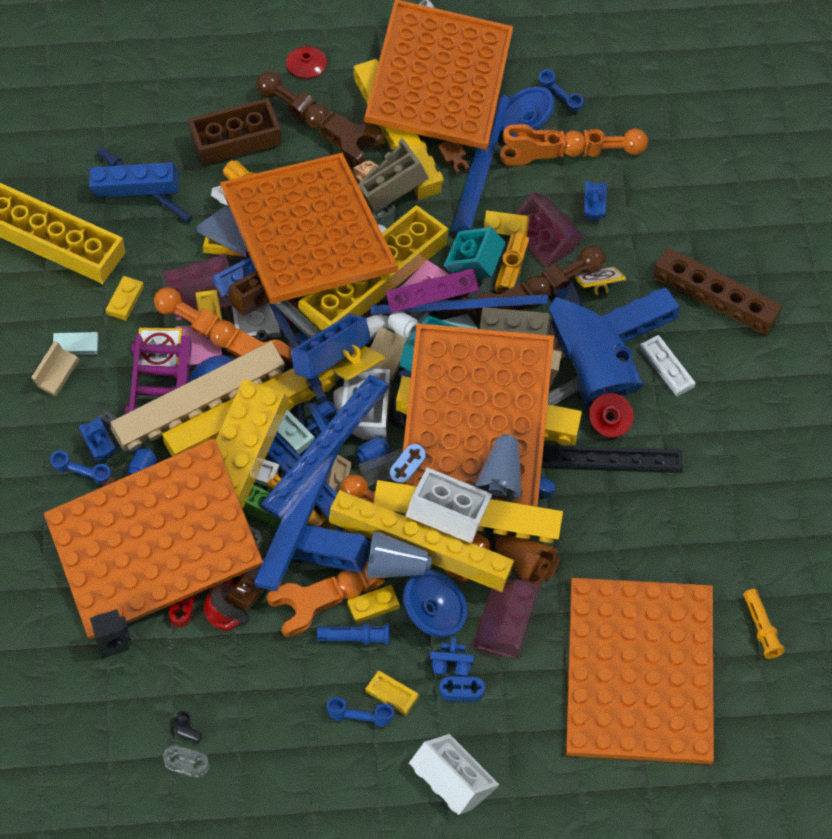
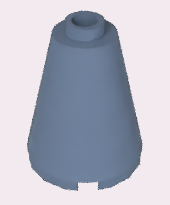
[475,434,521,502]
[366,531,432,579]

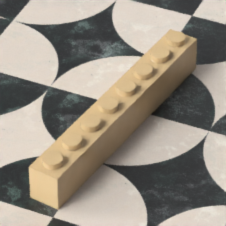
[110,341,285,452]

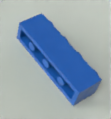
[89,162,179,198]
[602,288,680,343]
[291,314,370,379]
[292,525,371,573]

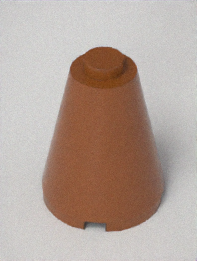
[494,532,559,589]

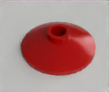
[286,46,327,79]
[589,393,634,438]

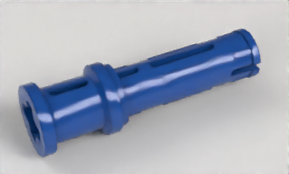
[317,623,390,645]

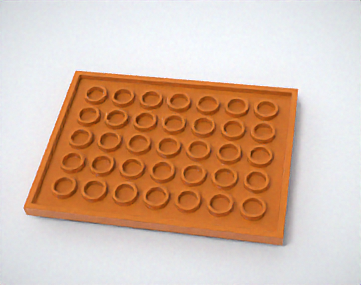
[364,0,513,150]
[220,153,398,304]
[400,323,554,507]
[44,439,264,640]
[566,578,714,764]

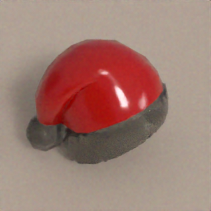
[204,582,250,631]

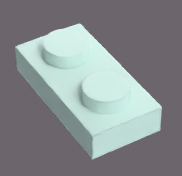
[277,410,315,454]

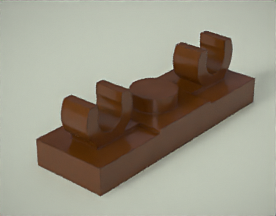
[227,554,266,611]

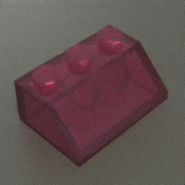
[515,192,584,268]
[163,254,231,321]
[473,579,539,659]

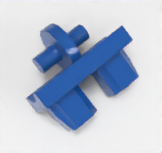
[584,182,607,221]
[306,401,336,438]
[79,417,116,461]
[430,637,474,677]

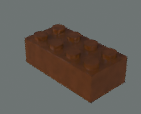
[188,98,282,166]

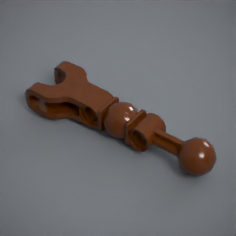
[256,71,385,167]
[464,245,606,318]

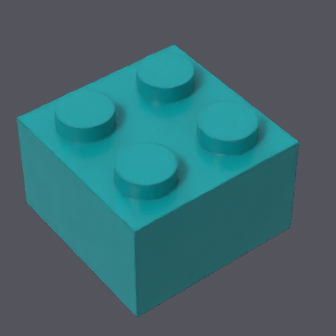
[444,227,505,279]

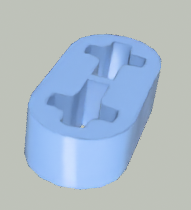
[390,444,426,484]

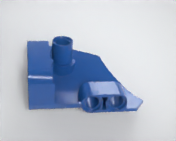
[549,297,644,408]

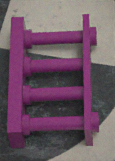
[386,269,479,313]
[125,334,192,423]

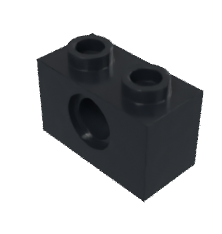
[90,609,131,659]

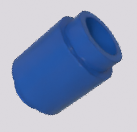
[355,436,391,467]
[127,448,157,476]

